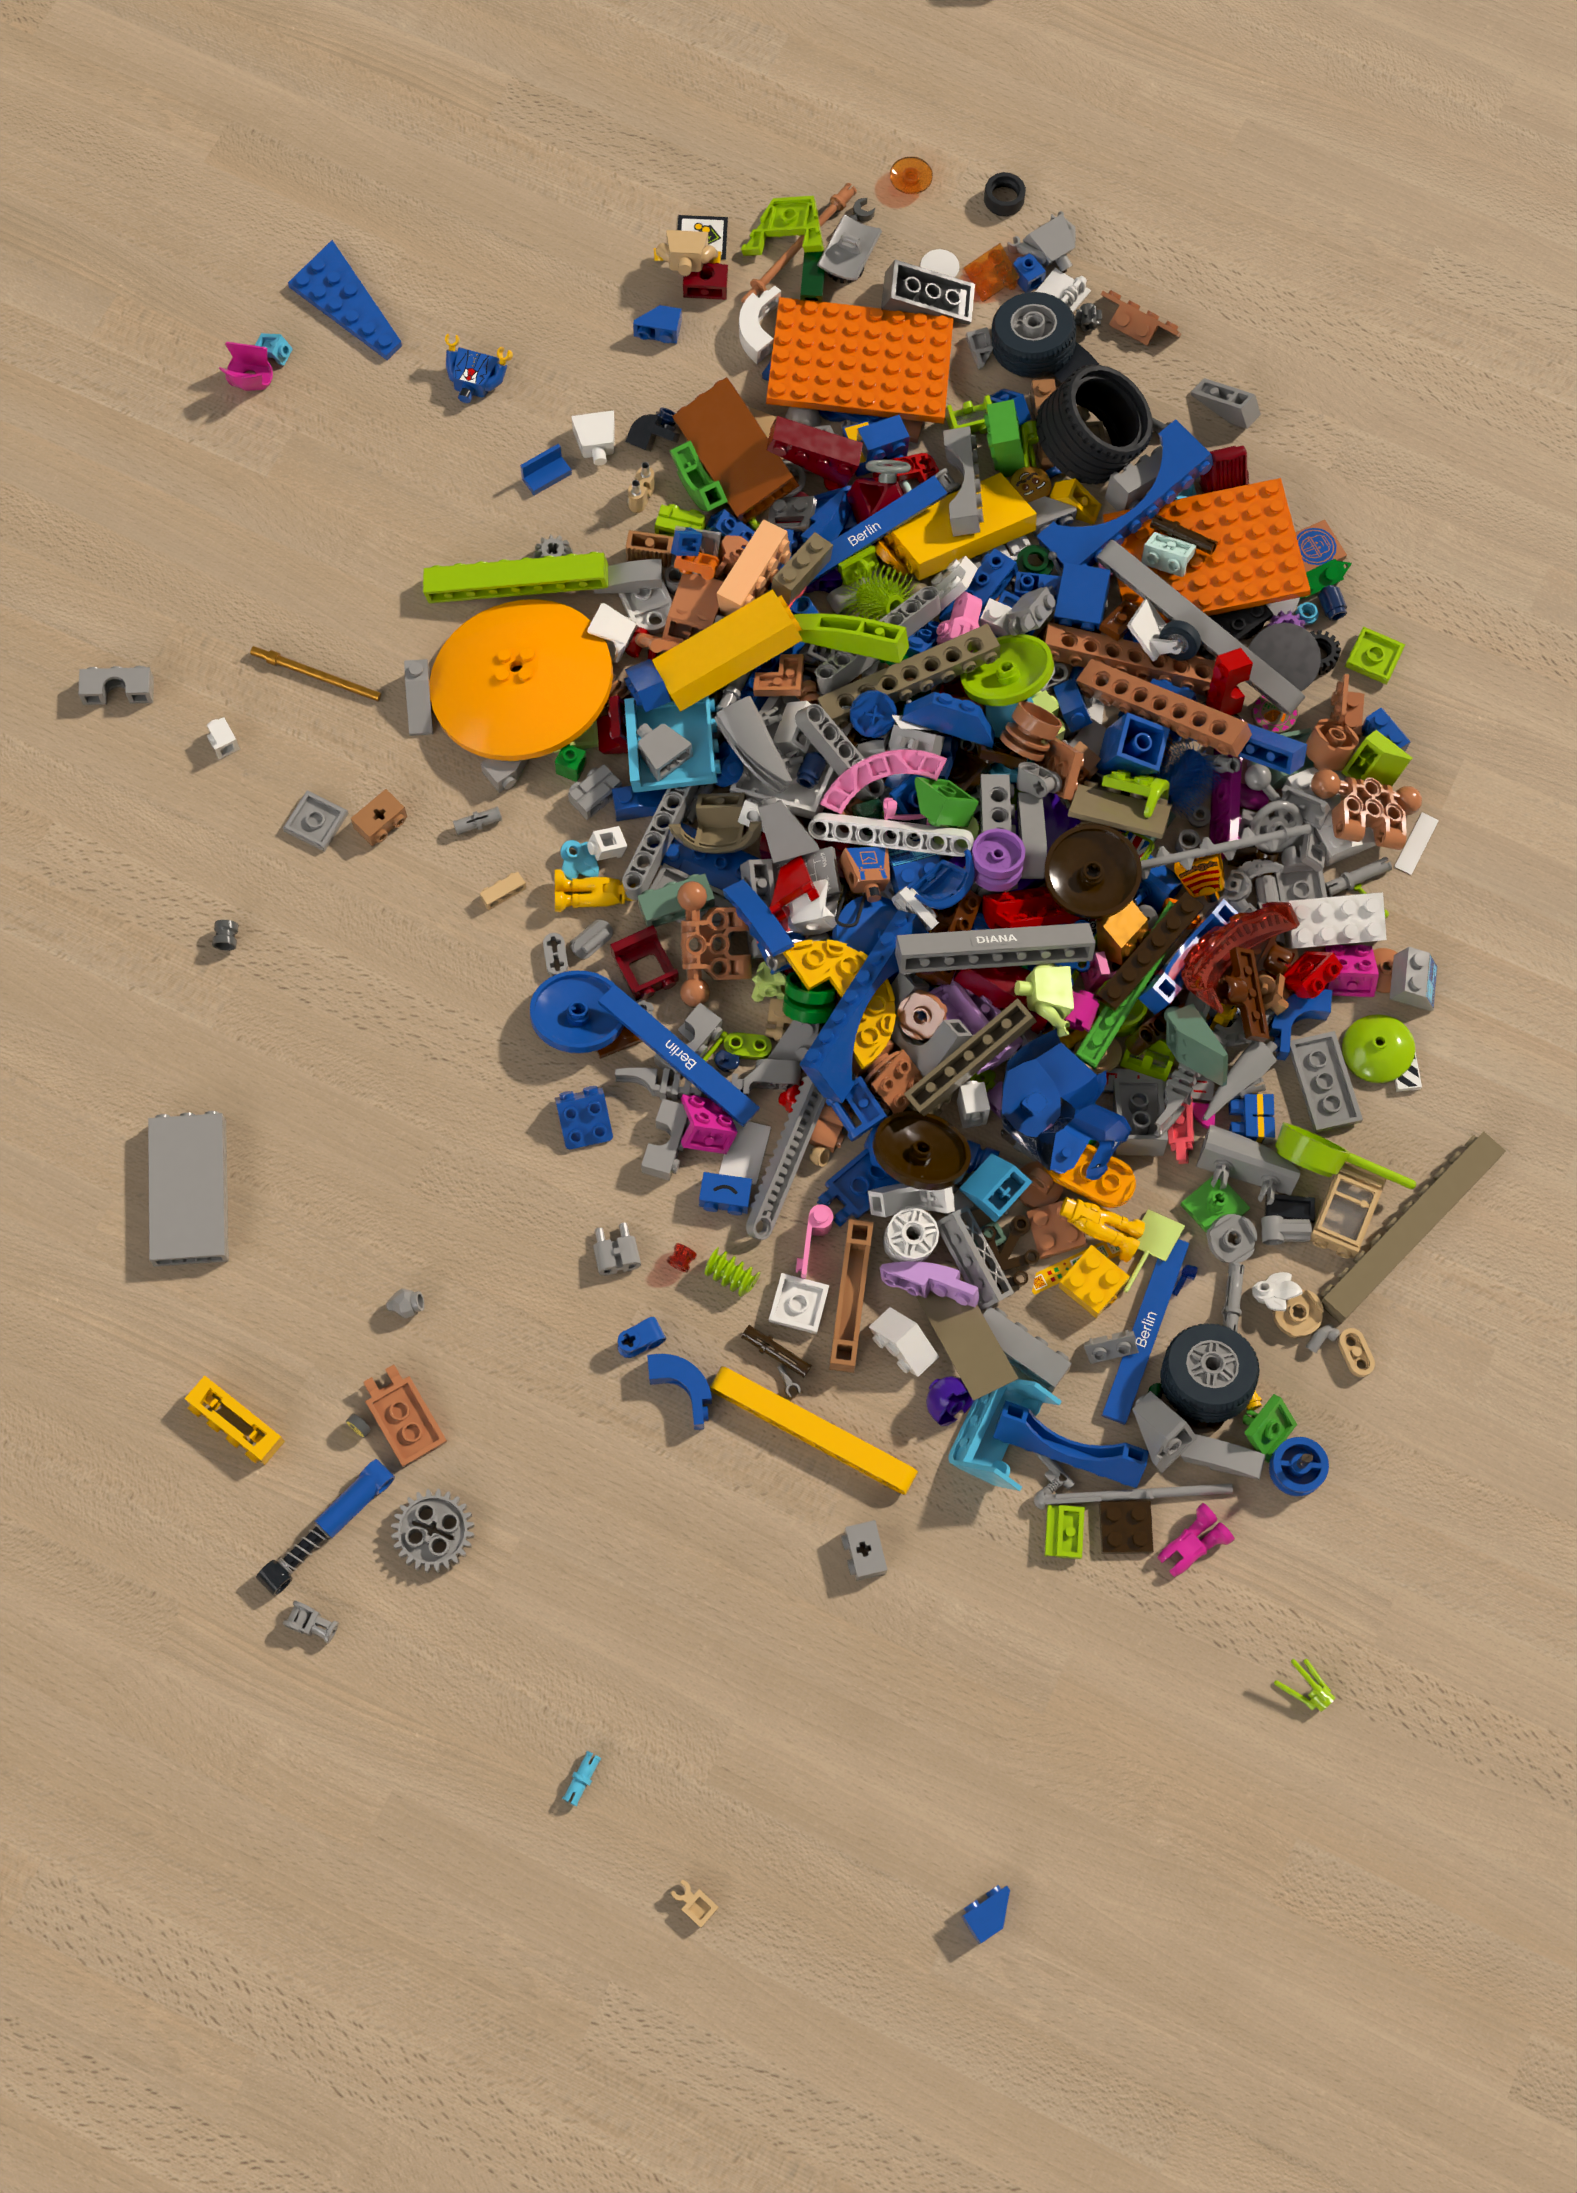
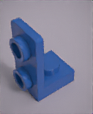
[704,509,755,549]

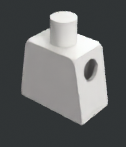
[571,410,615,466]

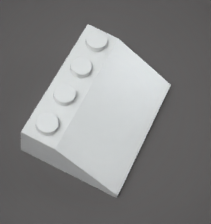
[1284,767,1376,867]

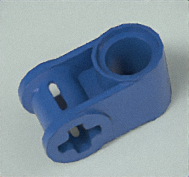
[617,1317,667,1358]

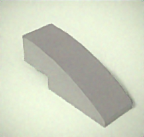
[594,559,662,594]
[1181,1434,1265,1480]

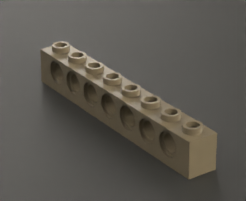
[817,623,1000,729]

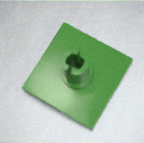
[1180,1176,1250,1232]
[1243,1394,1297,1463]

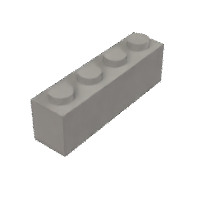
[983,1306,1072,1392]

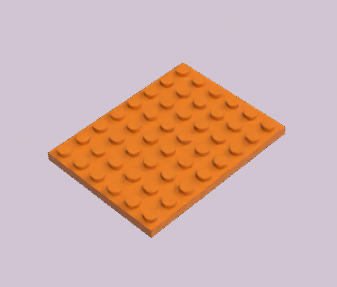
[766,297,954,424]
[1103,478,1311,624]

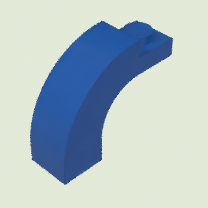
[1268,989,1332,1061]
[647,1354,712,1430]

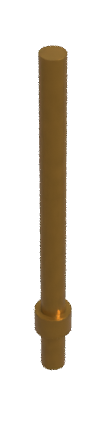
[250,646,381,701]

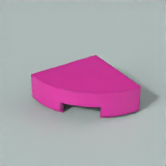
[1193,1103,1215,1129]

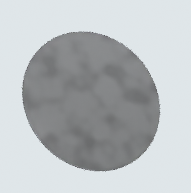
[1249,623,1321,691]

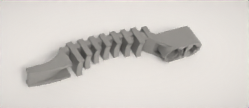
[1155,1008,1275,1137]
[615,1059,801,1101]

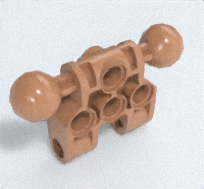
[1311,769,1422,850]
[677,881,752,1008]

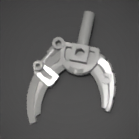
[1218,859,1284,923]

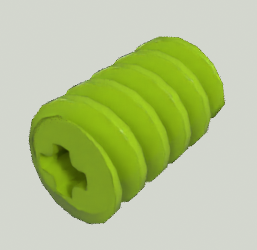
[704,1247,761,1297]

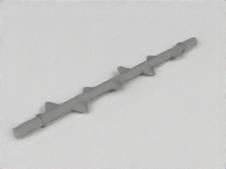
[1141,824,1311,879]

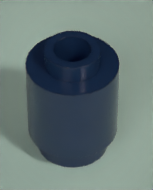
[1318,585,1347,621]
[796,752,827,789]

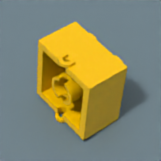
[1058,1245,1130,1319]

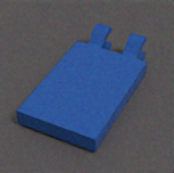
[817,1149,901,1227]

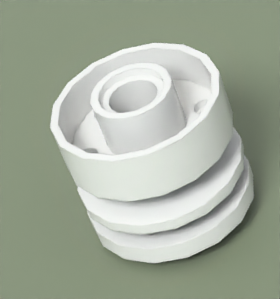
[883,1208,939,1262]

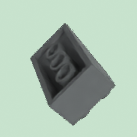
[881,259,975,324]

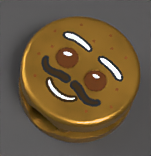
[1010,466,1051,503]

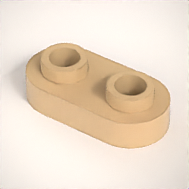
[1338,1328,1375,1377]

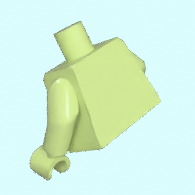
[1015,963,1074,1037]

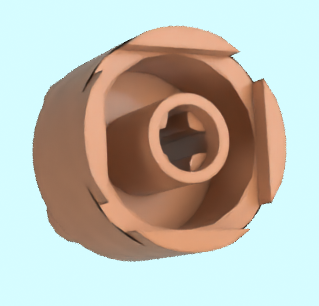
[1306,718,1359,771]

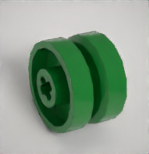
[782,971,837,1024]

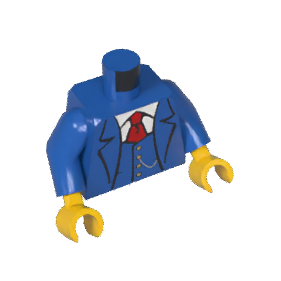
[445,334,513,403]

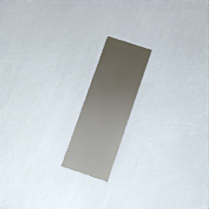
[916,1265,1019,1401]

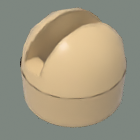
[809,1146,830,1167]

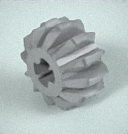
[534,534,573,558]

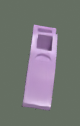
[880,1261,979,1307]

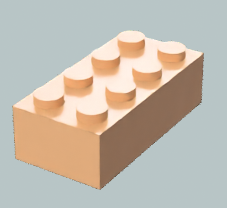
[717,519,791,617]

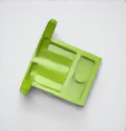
[1101,769,1170,818]

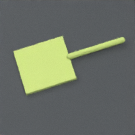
[1124,1209,1185,1293]

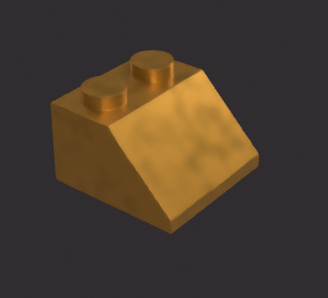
[1096,901,1150,965]

